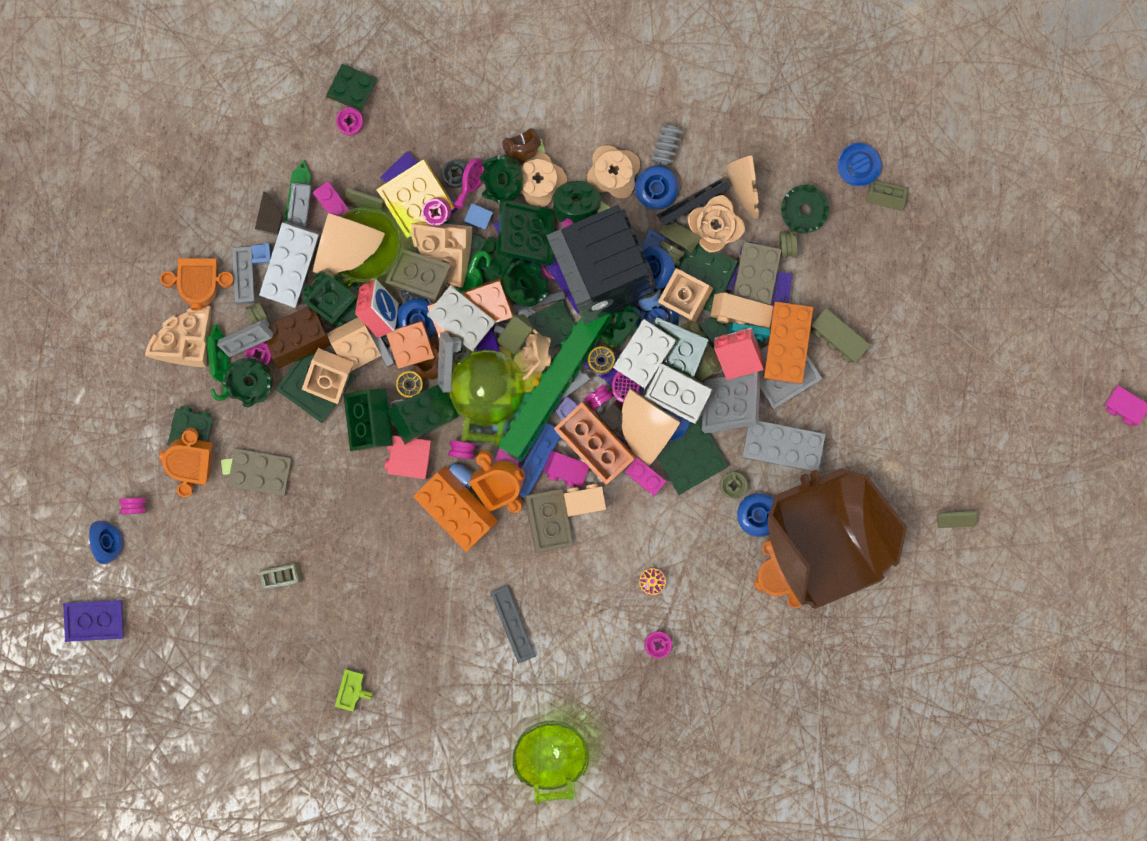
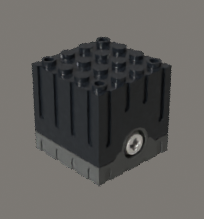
[546,205,657,324]

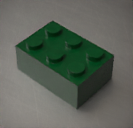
[387,384,459,445]
[343,388,393,451]

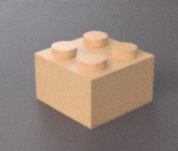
[658,268,713,322]
[327,317,381,371]
[302,348,354,404]
[564,484,606,517]

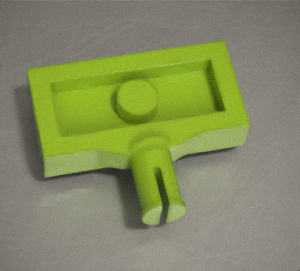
[335,669,373,712]

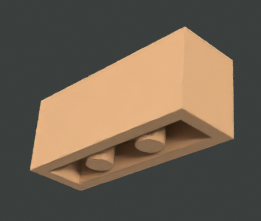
[711,293,773,329]

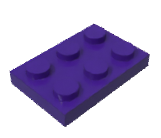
[63,600,124,642]

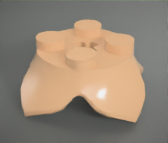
[587,145,640,198]
[520,151,567,208]
[688,195,745,253]
[511,329,551,380]

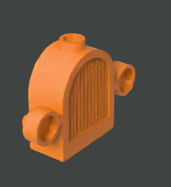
[160,258,234,311]
[159,428,213,497]
[469,450,525,513]
[753,541,802,608]

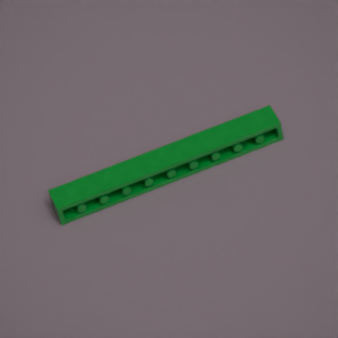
[499,310,618,463]

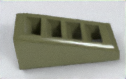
[259,563,303,590]

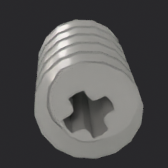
[650,124,684,166]

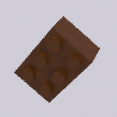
[266,306,331,369]

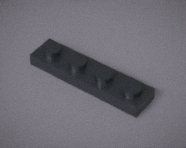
[657,178,730,225]

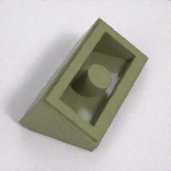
[866,180,908,211]
[344,188,384,215]
[658,222,702,253]
[497,314,534,355]
[937,511,977,528]

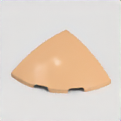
[726,155,759,220]
[313,213,385,274]
[411,223,472,287]
[145,306,211,367]
[622,389,680,467]

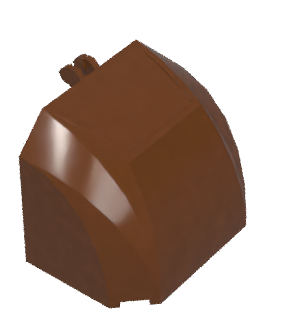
[768,469,907,609]

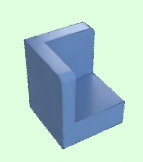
[464,204,493,230]
[251,242,272,265]

